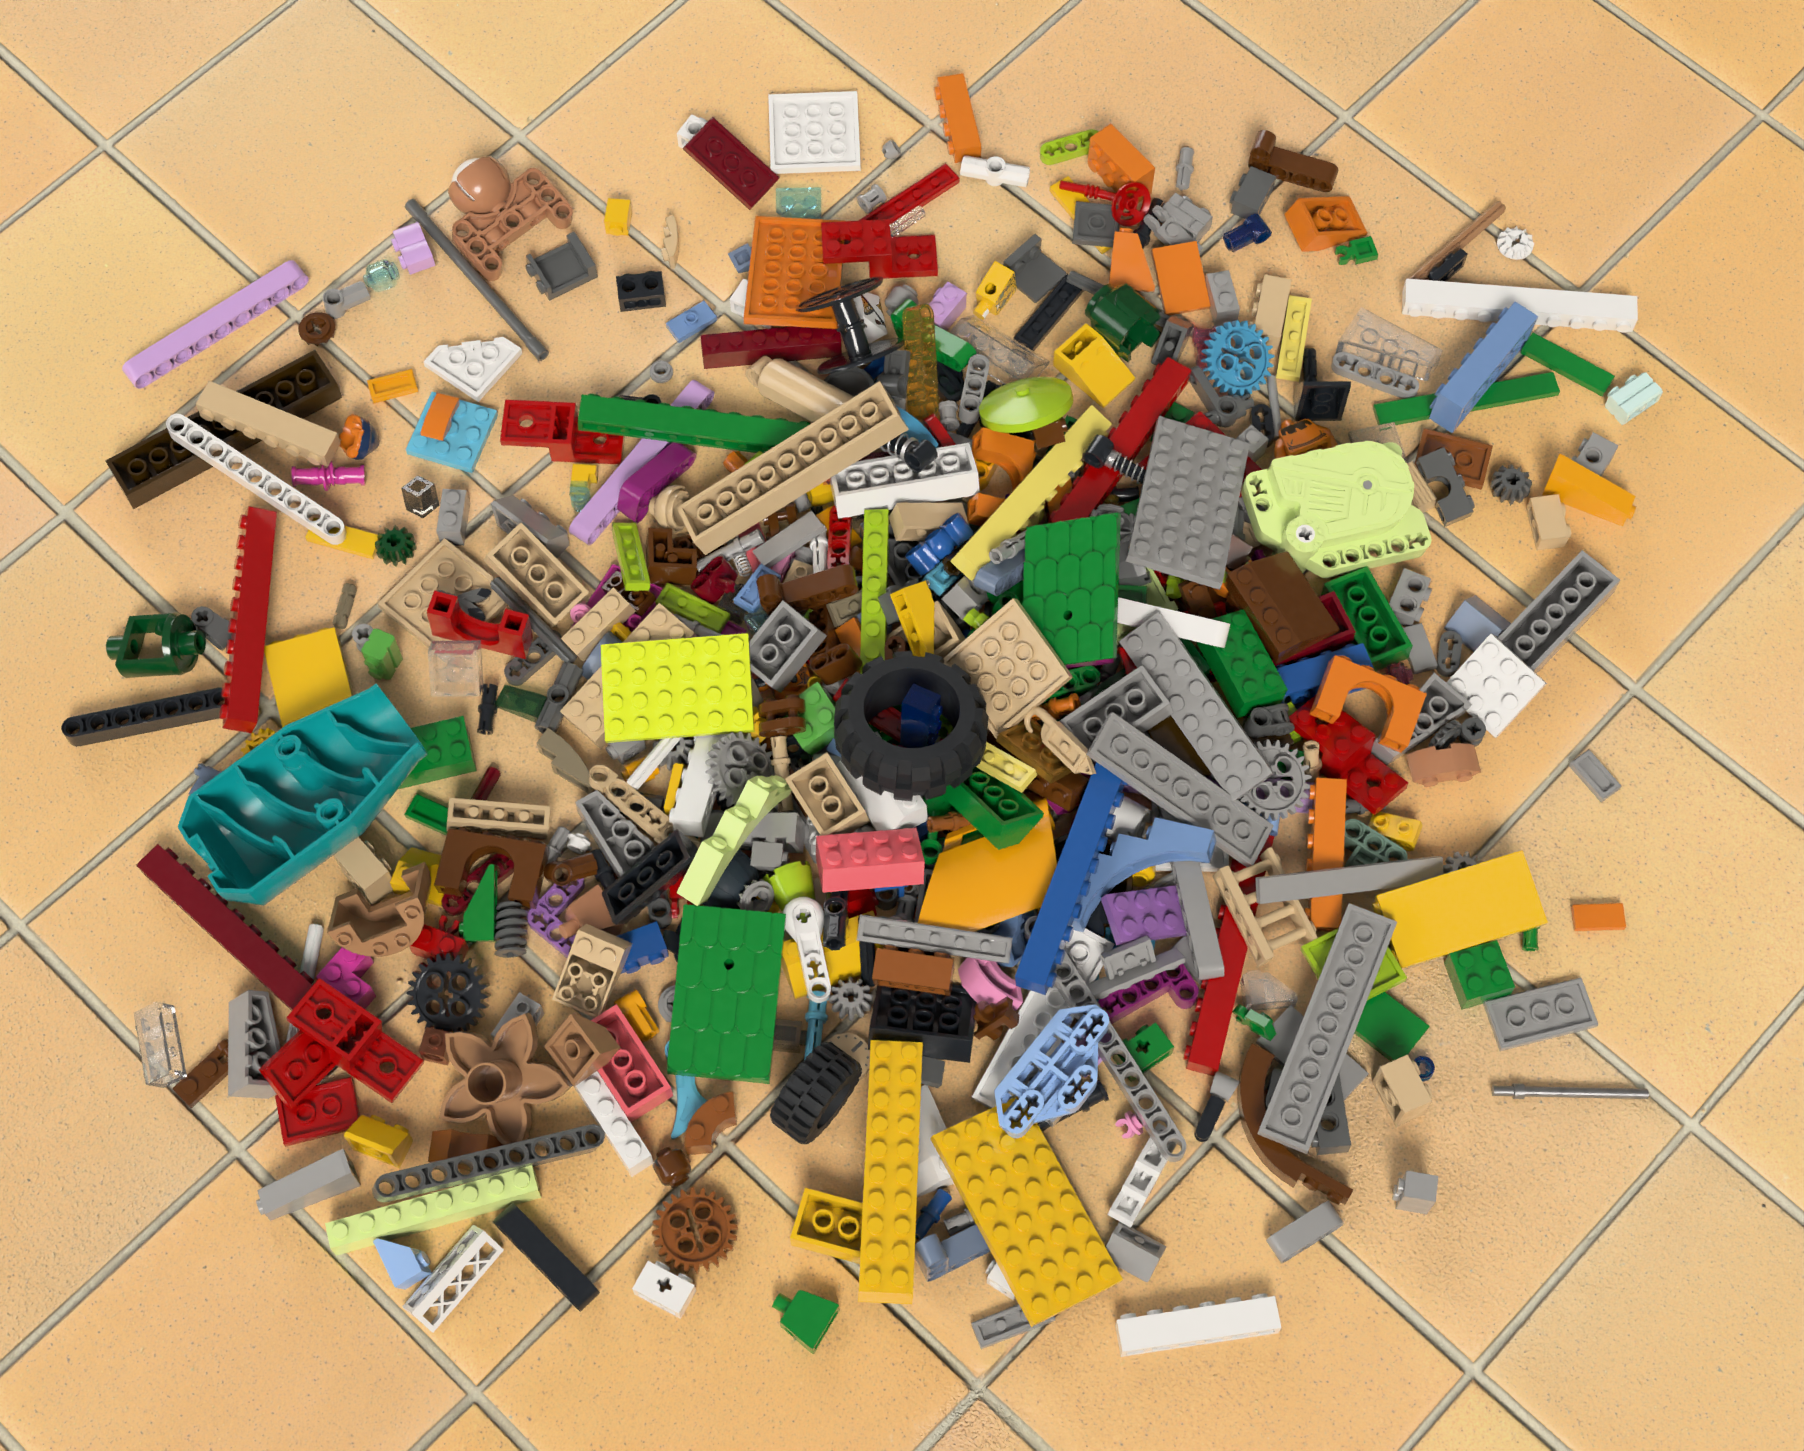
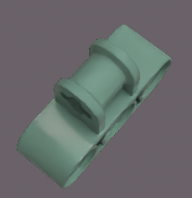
[1344,819,1408,867]

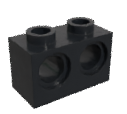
[616,271,666,312]

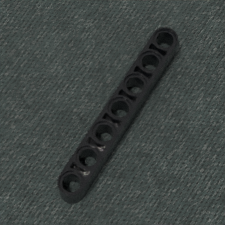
[61,687,225,747]

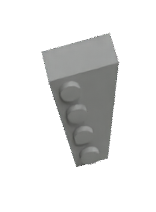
[575,790,655,878]
[700,810,806,853]

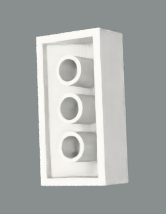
[836,731,928,831]

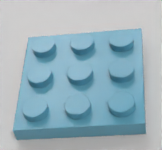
[406,392,498,473]

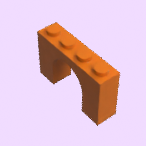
[967,427,1036,535]
[1310,655,1427,753]

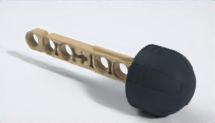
[588,765,760,909]

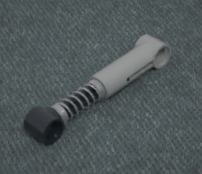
[1082,435,1146,485]

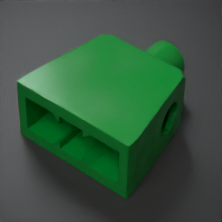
[772,1290,840,1354]

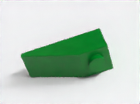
[459,864,498,943]

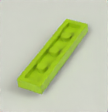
[612,523,650,591]

